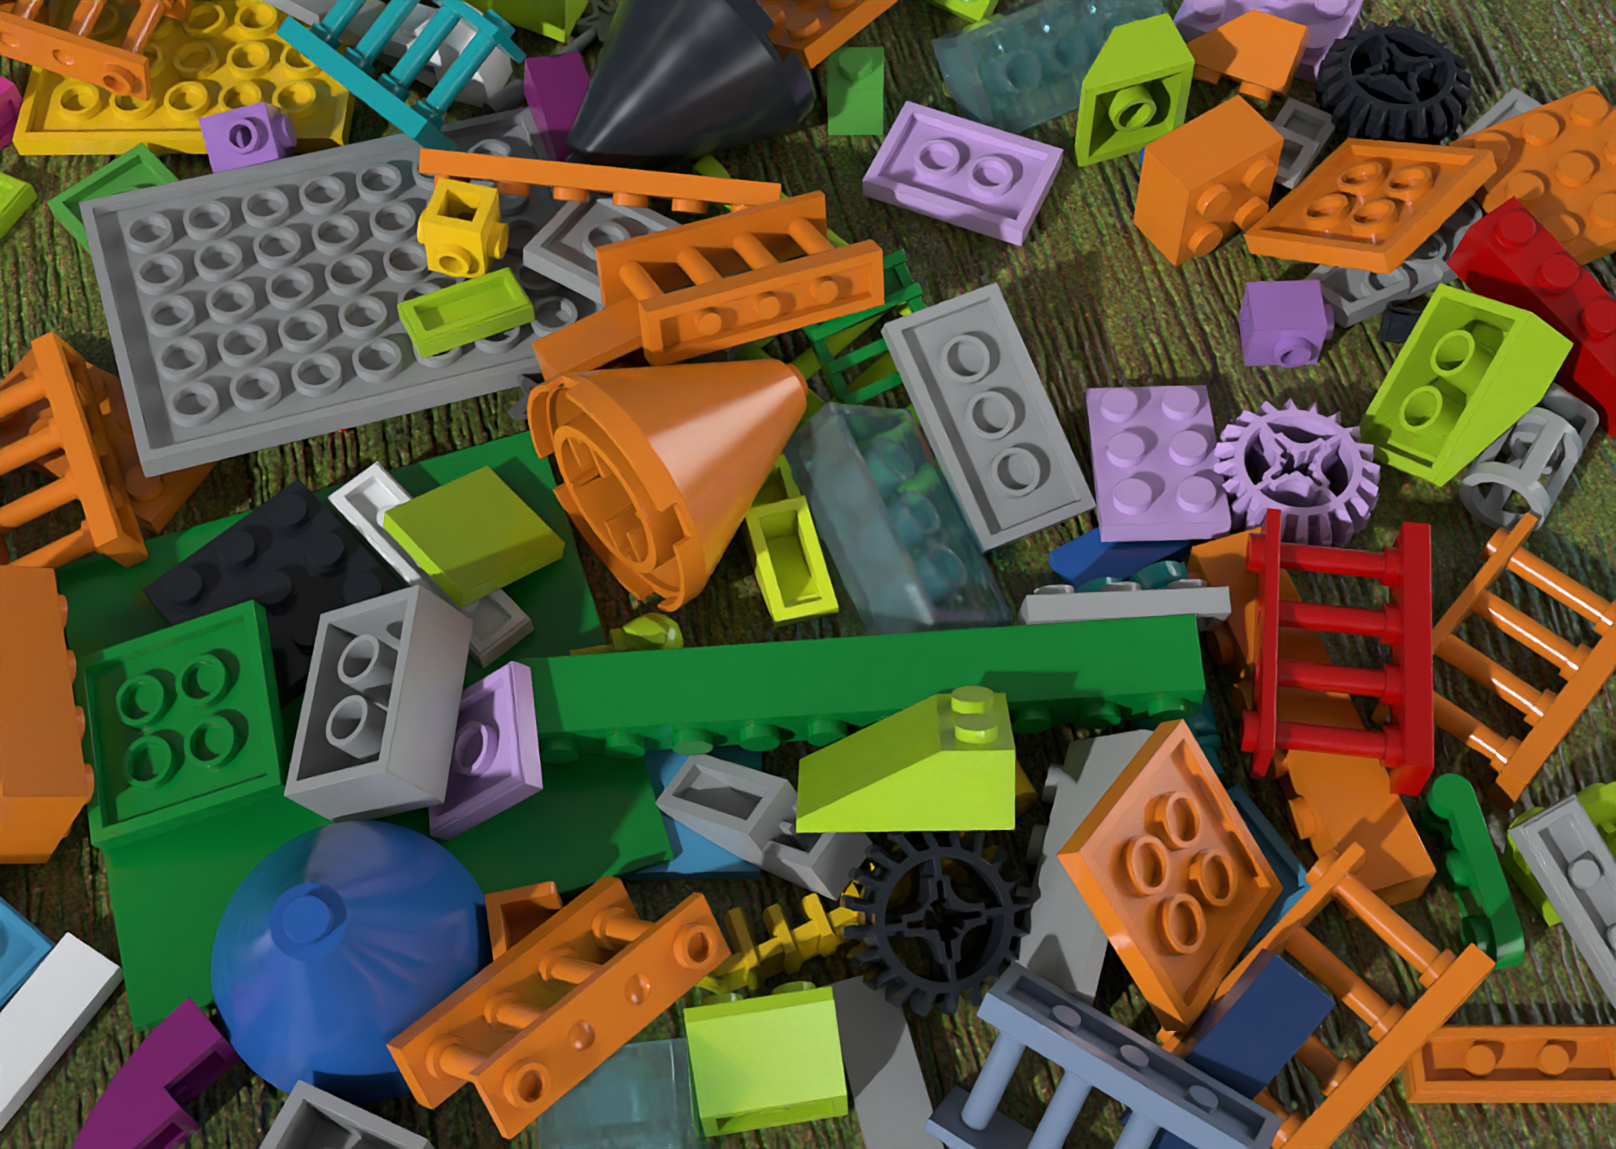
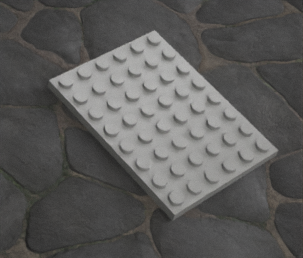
[78,106,606,478]

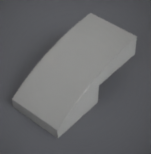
[1267,97,1336,189]

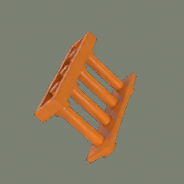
[0,0,194,101]
[595,190,885,366]
[0,331,149,570]
[1371,512,1616,812]
[1156,841,1496,1149]
[386,876,732,1140]

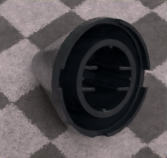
[565,0,814,171]

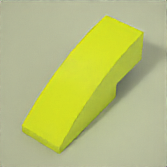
[740,454,839,628]

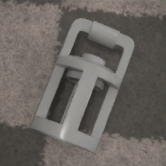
[1459,381,1599,532]

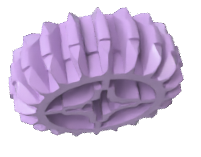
[1212,397,1381,548]

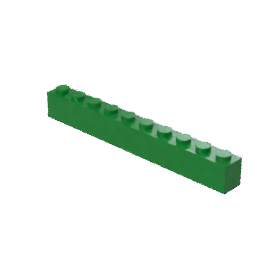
[520,614,1206,764]

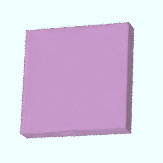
[428,661,543,841]

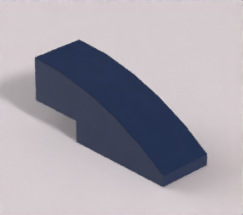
[1118,948,1336,1149]

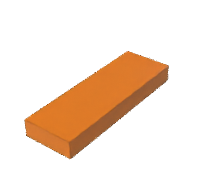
[1402,1024,1616,1103]

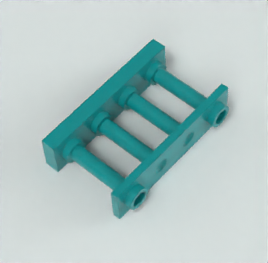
[276,0,527,151]

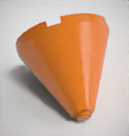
[527,358,809,612]

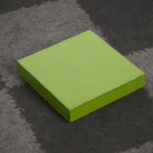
[383,466,565,608]

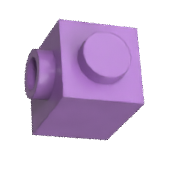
[198,102,297,174]
[1238,280,1334,368]

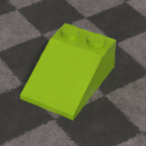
[1358,283,1574,488]
[796,686,1016,833]

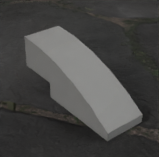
[655,754,873,901]

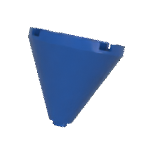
[211,821,494,1106]

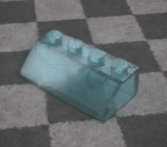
[931,0,1165,135]
[783,402,1014,636]

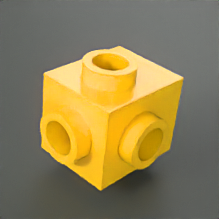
[417,177,509,279]

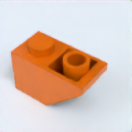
[1186,9,1311,103]

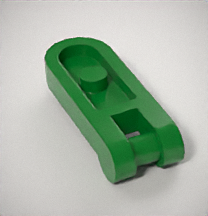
[1417,773,1525,971]

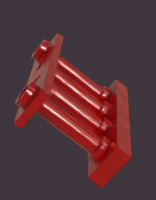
[1239,508,1434,796]

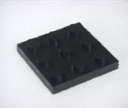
[142,478,402,709]

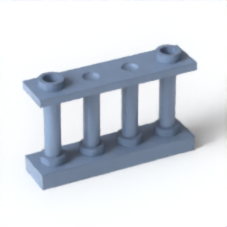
[923,961,1284,1149]

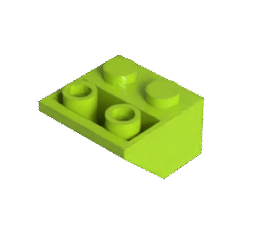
[683,981,848,1137]

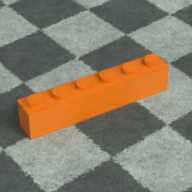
[1186,526,1436,921]

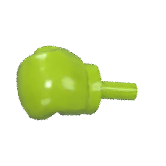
[569,613,684,656]

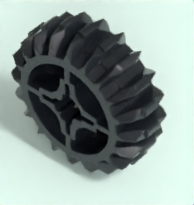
[1315,18,1472,145]
[839,830,1032,1016]

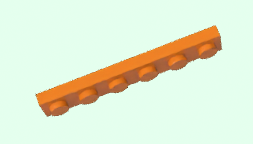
[418,148,781,214]

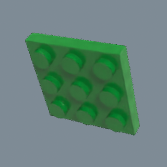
[74,599,290,851]

